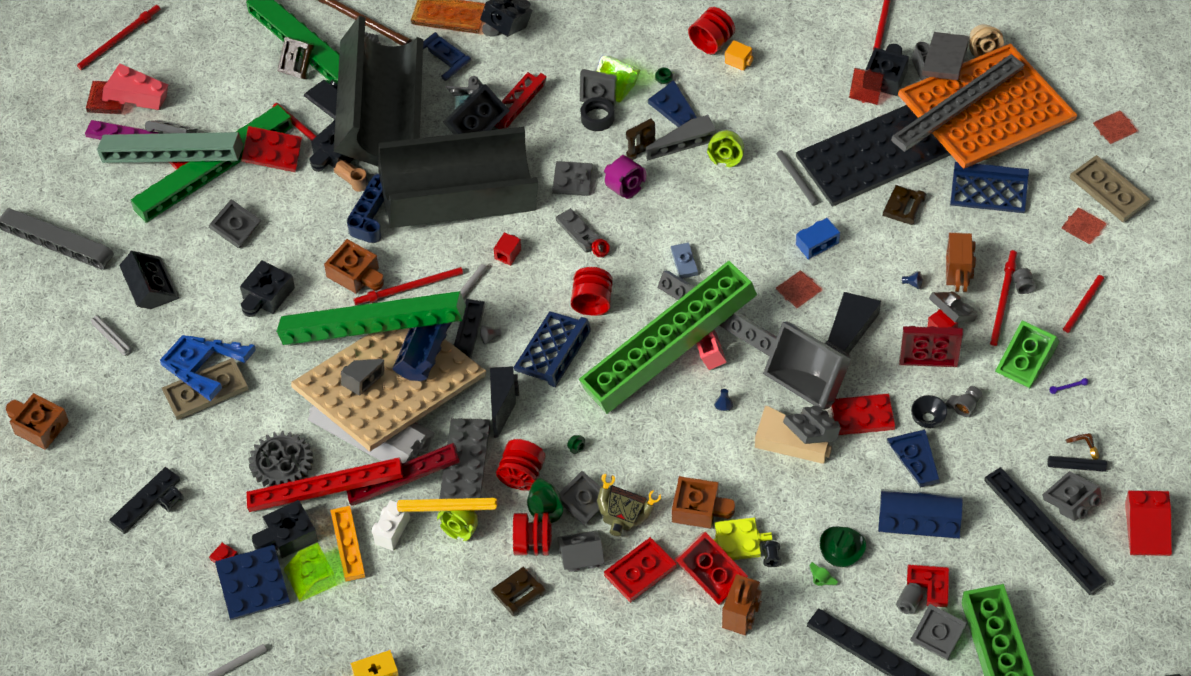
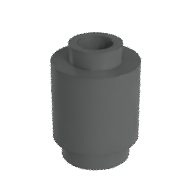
[896,583,923,614]

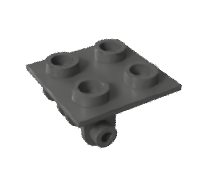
[446,76,482,97]

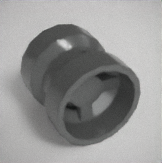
[1013,268,1036,294]

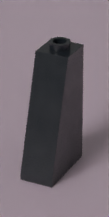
[828,292,881,354]

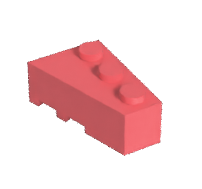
[102,63,168,110]

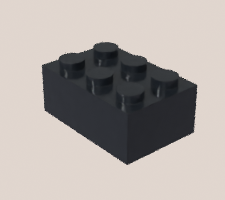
[443,84,510,134]

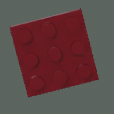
[899,326,963,367]

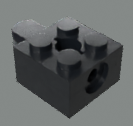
[480,0,533,37]
[863,43,909,96]
[309,120,354,172]
[240,260,295,317]
[252,500,318,558]

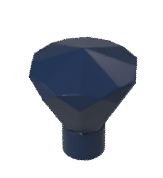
[902,271,923,289]
[714,389,733,411]

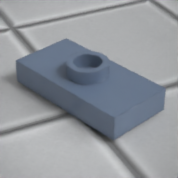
[671,242,698,279]

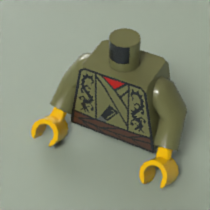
[597,473,661,536]

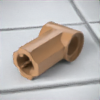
[334,160,368,192]

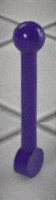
[1049,378,1089,394]

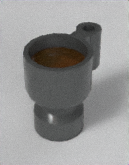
[945,386,982,417]

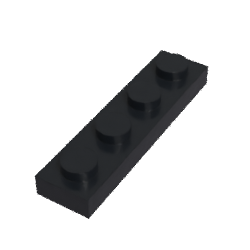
[454,299,485,359]
[109,466,181,534]

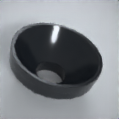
[911,395,947,428]

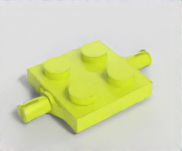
[713,517,772,560]

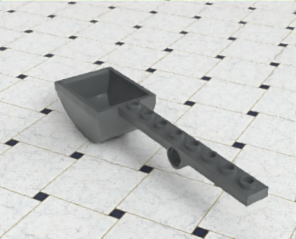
[657,270,852,410]

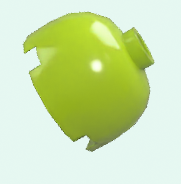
[707,130,744,167]
[437,510,478,541]

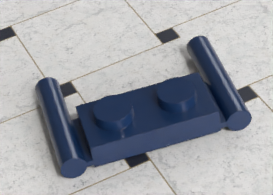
[423,32,471,81]

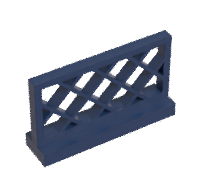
[950,162,1029,213]
[513,311,591,388]

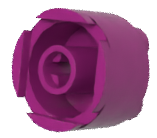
[604,155,647,199]

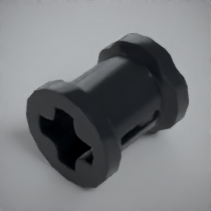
[157,486,184,512]
[762,541,782,567]

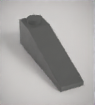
[646,115,716,161]

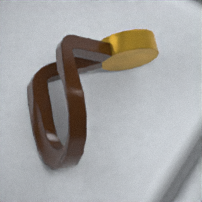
[1065,433,1099,459]

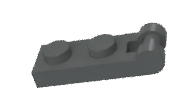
[145,120,197,134]
[556,208,600,252]

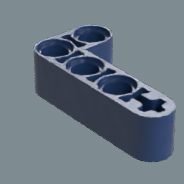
[347,174,384,243]

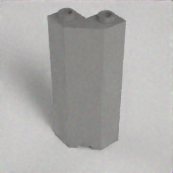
[308,405,435,463]

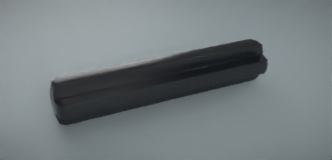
[1047,456,1107,472]

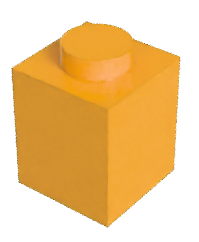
[725,40,754,71]

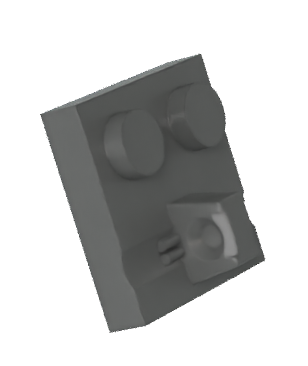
[580,69,617,107]
[552,161,593,196]
[208,199,261,249]
[929,291,978,322]
[559,471,601,526]
[910,604,967,661]

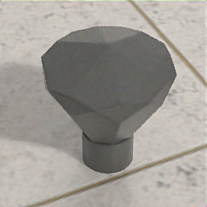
[482,23,499,37]
[480,326,501,344]

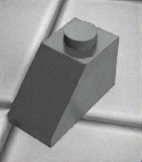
[341,359,385,396]

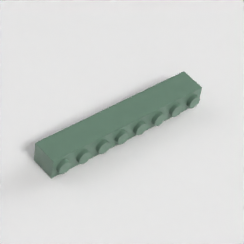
[97,132,243,163]

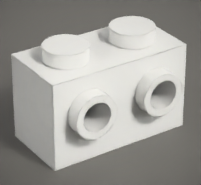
[372,500,410,551]

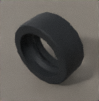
[580,97,615,132]

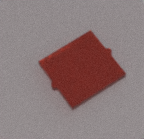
[849,68,884,105]
[1093,110,1137,144]
[1061,207,1106,244]
[776,270,822,308]

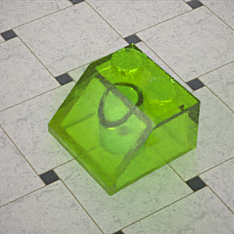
[596,56,641,103]
[283,543,337,602]

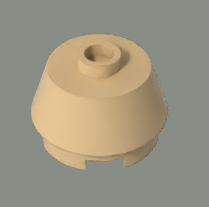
[969,24,1004,57]

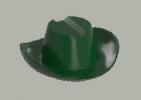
[527,478,563,523]
[819,526,866,567]

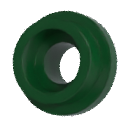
[655,67,673,84]
[567,435,585,454]

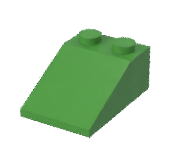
[995,320,1060,388]

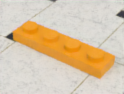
[330,506,365,582]

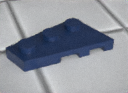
[648,80,697,127]
[887,429,940,488]

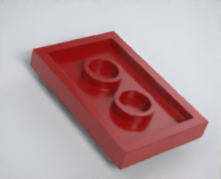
[241,126,302,172]
[831,393,895,435]
[604,537,677,603]

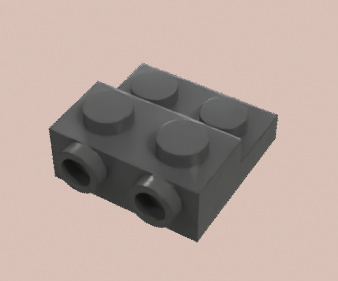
[783,406,841,444]
[1042,471,1102,522]

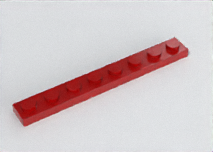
[246,457,403,512]

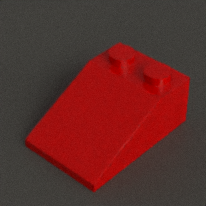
[1125,490,1172,556]
[674,532,748,605]

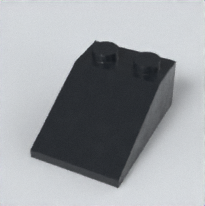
[490,366,519,438]

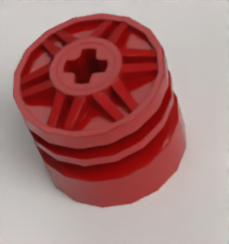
[688,7,736,54]
[571,267,613,316]
[496,439,546,491]
[513,513,552,556]

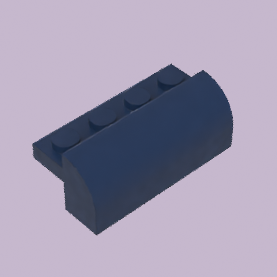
[392,322,452,381]
[878,489,963,539]

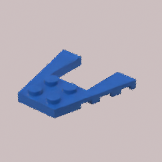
[160,335,256,401]

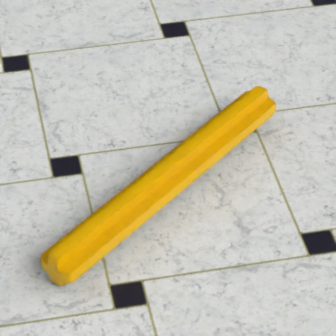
[397,498,497,512]

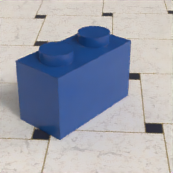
[796,218,840,260]

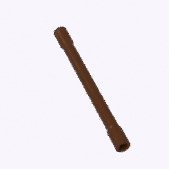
[317,0,412,45]

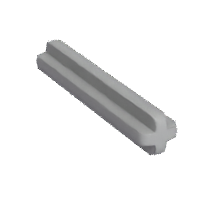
[91,315,131,356]

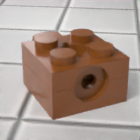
[946,233,976,292]
[324,239,384,294]
[6,393,69,450]
[672,476,735,529]
[722,574,762,636]

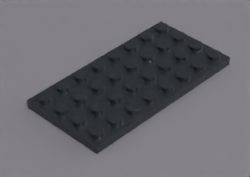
[796,105,951,207]

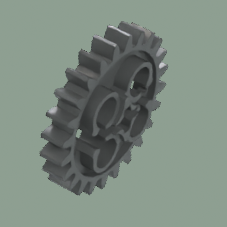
[248,431,313,487]

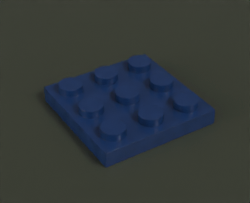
[215,545,290,620]

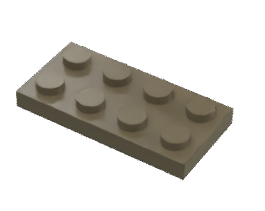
[1070,155,1150,223]
[162,358,249,420]

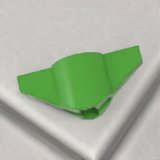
[809,562,838,586]

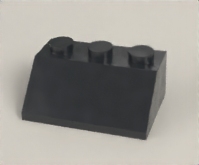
[304,79,338,120]
[119,250,179,309]

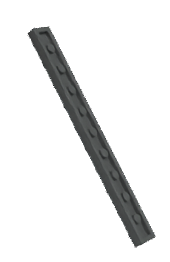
[891,54,1024,152]

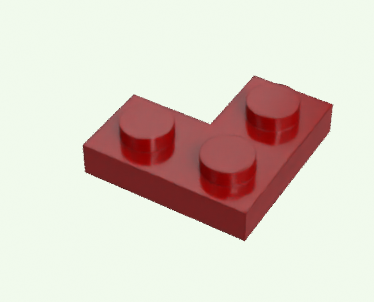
[907,565,949,608]

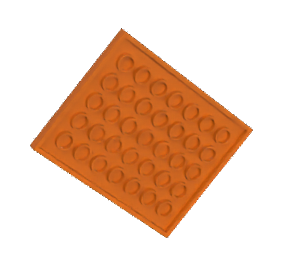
[898,43,1077,169]

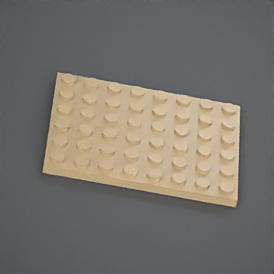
[291,328,486,452]

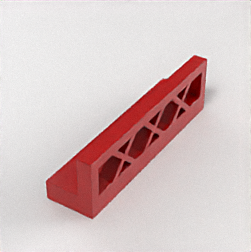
[495,72,547,129]

